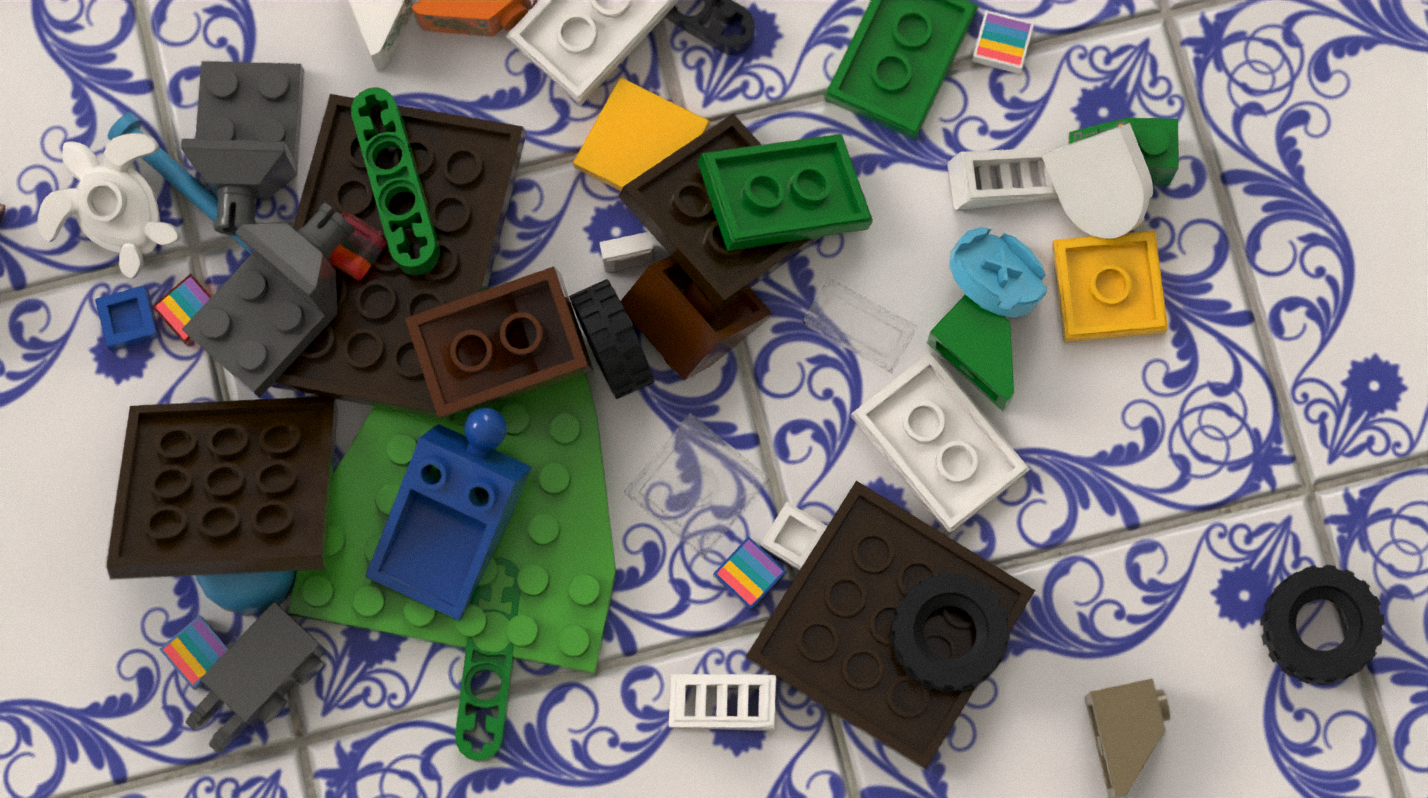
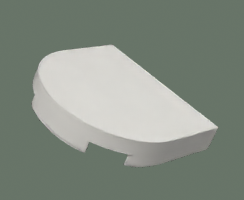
[1042,123,1153,239]

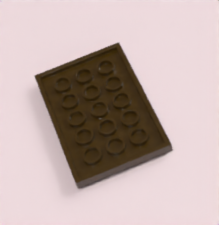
[271,94,527,421]

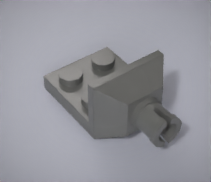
[181,61,304,236]
[182,202,355,398]

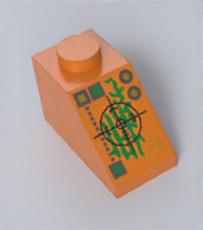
[412,0,532,37]

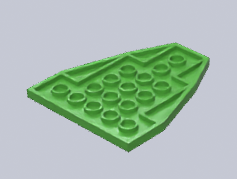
[288,287,617,675]

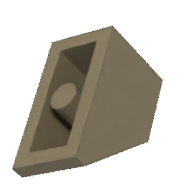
[1084,678,1170,798]

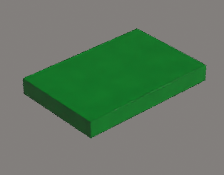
[824,0,979,141]
[698,134,873,251]

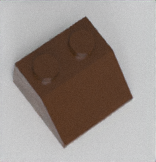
[621,256,773,380]

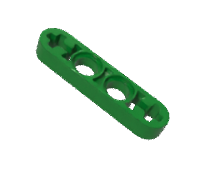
[351,87,440,276]
[455,557,521,762]

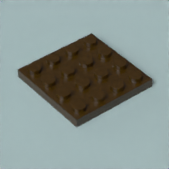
[106,396,338,580]
[746,480,1035,771]

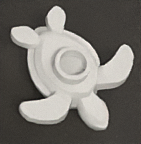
[37,133,180,278]

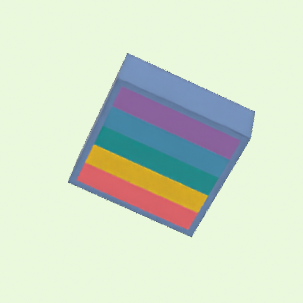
[159,615,229,690]

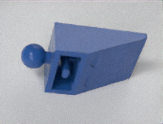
[365,408,532,621]

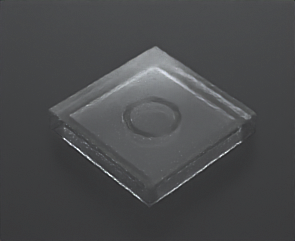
[624,413,770,559]

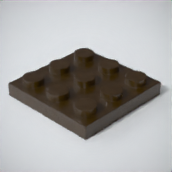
[618,114,821,310]

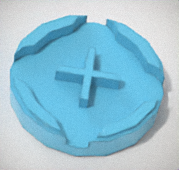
[949,227,1047,318]

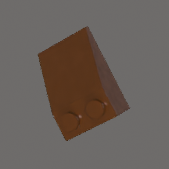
[405,266,594,418]

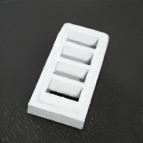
[948,147,1058,210]
[669,674,776,731]

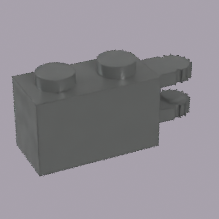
[185,602,327,753]

